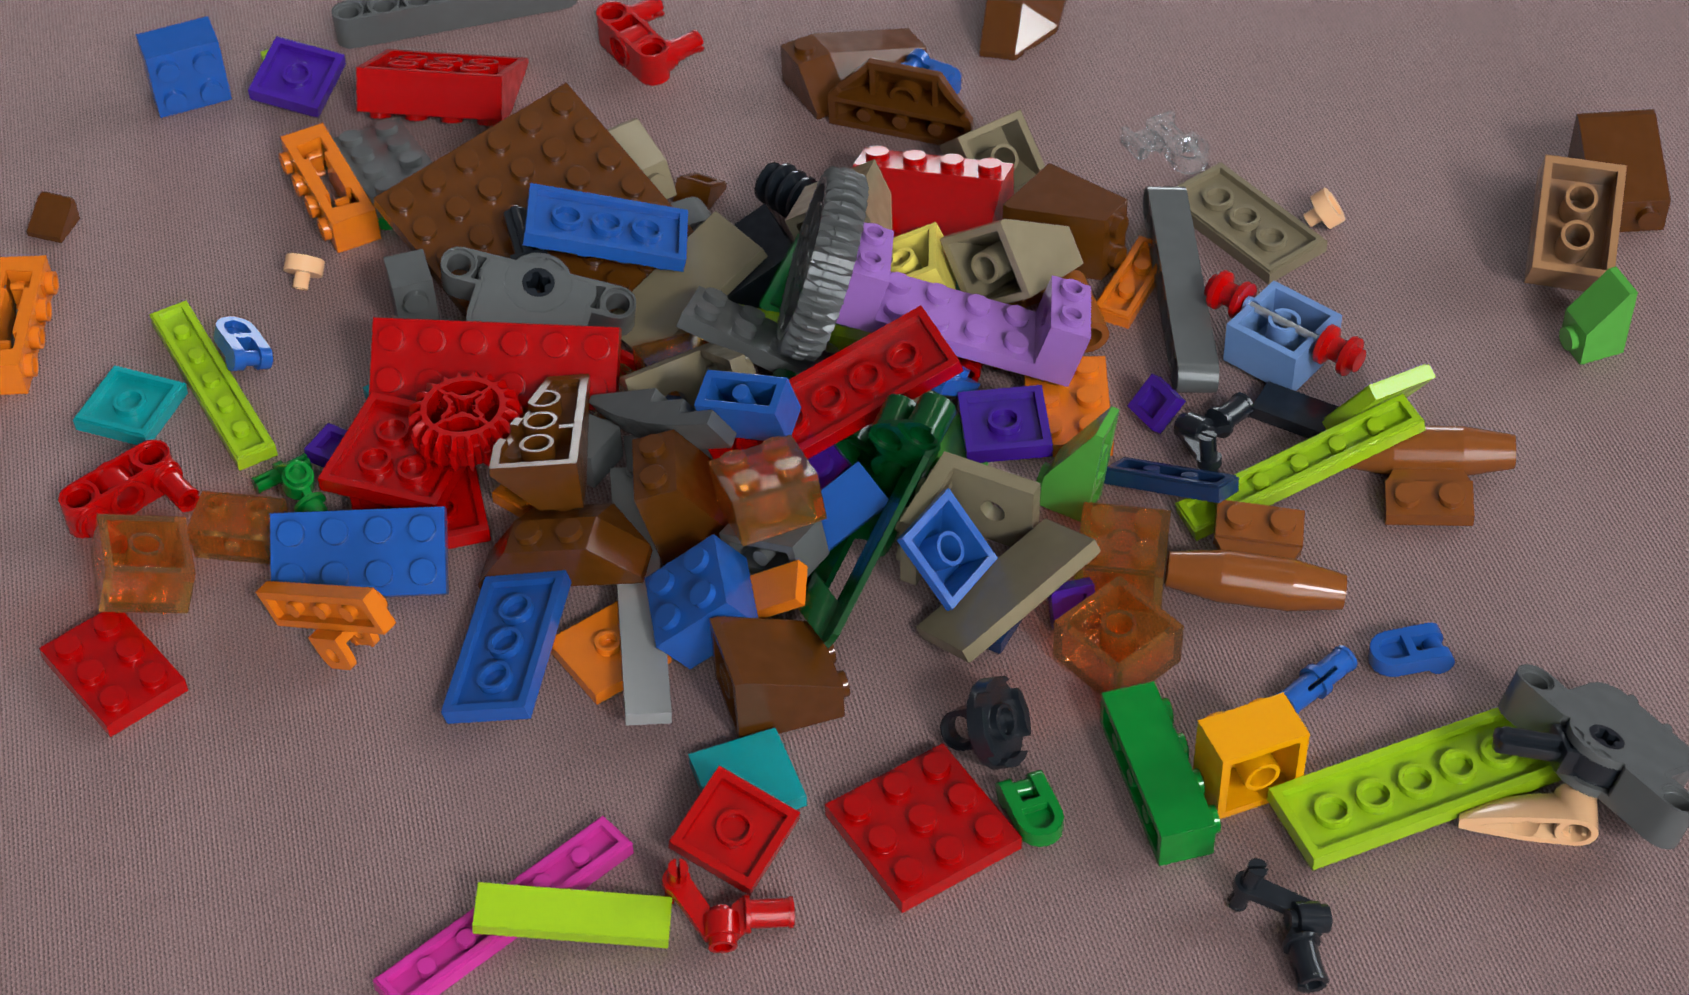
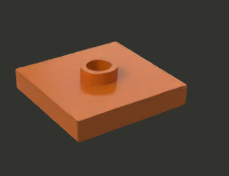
[551,601,672,705]

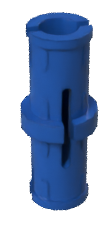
[1276,645,1358,714]

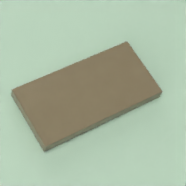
[1176,162,1328,285]
[612,211,768,366]
[916,518,1101,663]

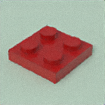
[668,765,801,896]

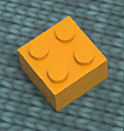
[1193,692,1310,819]

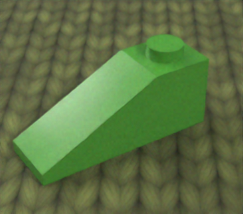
[1036,406,1120,524]

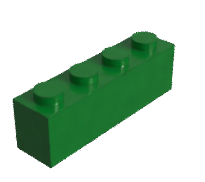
[1100,681,1221,866]

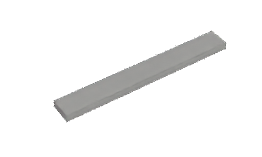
[610,467,672,726]

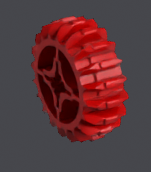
[407,371,523,473]

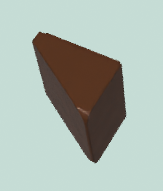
[673,172,727,210]
[26,191,80,243]

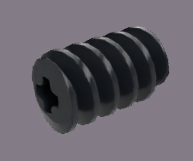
[754,162,817,218]

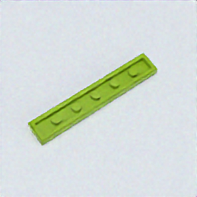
[149,300,278,471]
[1175,393,1425,541]

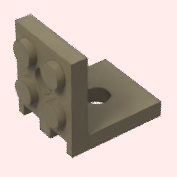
[619,342,756,410]
[895,451,1041,585]

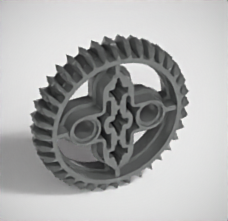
[776,166,869,362]

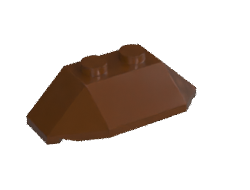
[979,0,1067,61]
[828,58,973,146]
[478,503,653,591]

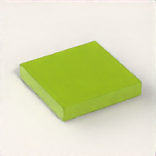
[1322,364,1436,430]

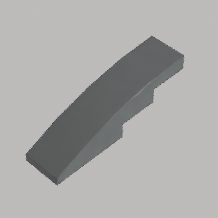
[589,388,737,449]

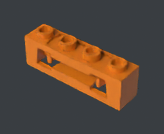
[278,123,381,253]
[0,255,59,395]

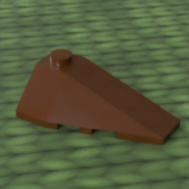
[780,28,927,120]
[489,374,590,512]

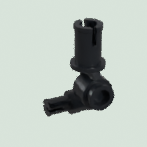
[1174,392,1254,472]
[1227,858,1333,993]

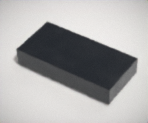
[1250,381,1339,439]

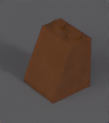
[1568,109,1671,232]
[1003,163,1129,280]
[632,429,746,565]
[709,616,850,739]

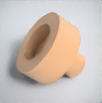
[1304,188,1345,229]
[283,253,325,291]

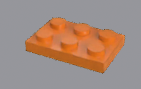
[1024,356,1114,457]

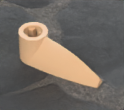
[1458,783,1599,846]

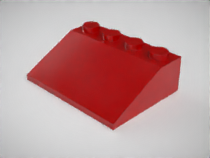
[356,49,528,126]
[852,146,1014,238]

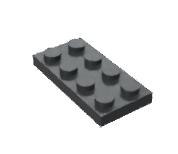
[333,118,432,218]
[676,286,839,374]

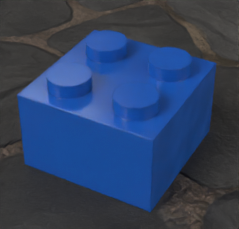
[136,16,232,118]
[645,534,759,670]

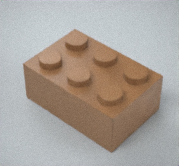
[1524,154,1627,291]

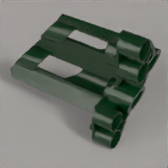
[759,367,956,649]

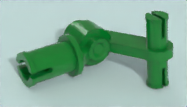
[251,453,329,512]

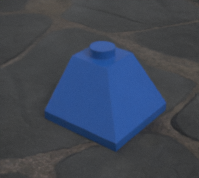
[897,488,998,611]

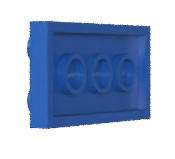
[523,183,688,272]
[270,506,449,598]
[441,570,572,724]

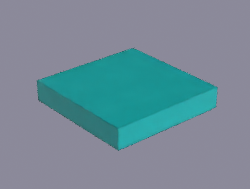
[73,365,188,445]
[688,727,807,810]

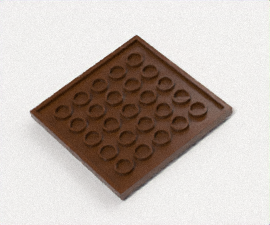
[374,82,694,317]

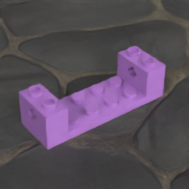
[836,222,1091,387]

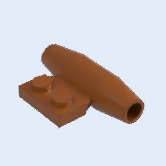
[1349,425,1516,526]
[1165,500,1347,612]

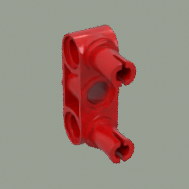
[596,0,704,86]
[58,439,201,556]

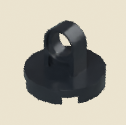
[940,676,1031,770]

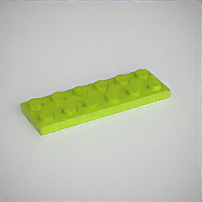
[1267,707,1562,871]

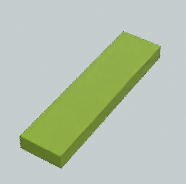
[472,882,672,948]

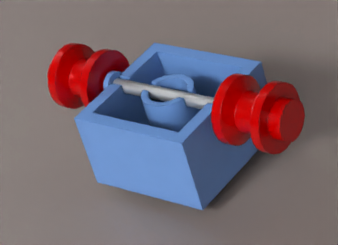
[1204,270,1366,391]

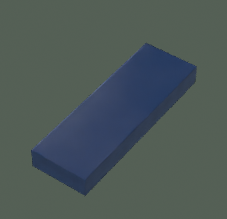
[1104,457,1239,503]

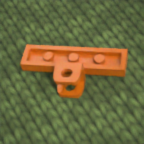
[255,581,396,670]

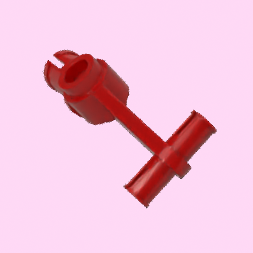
[662,858,795,953]

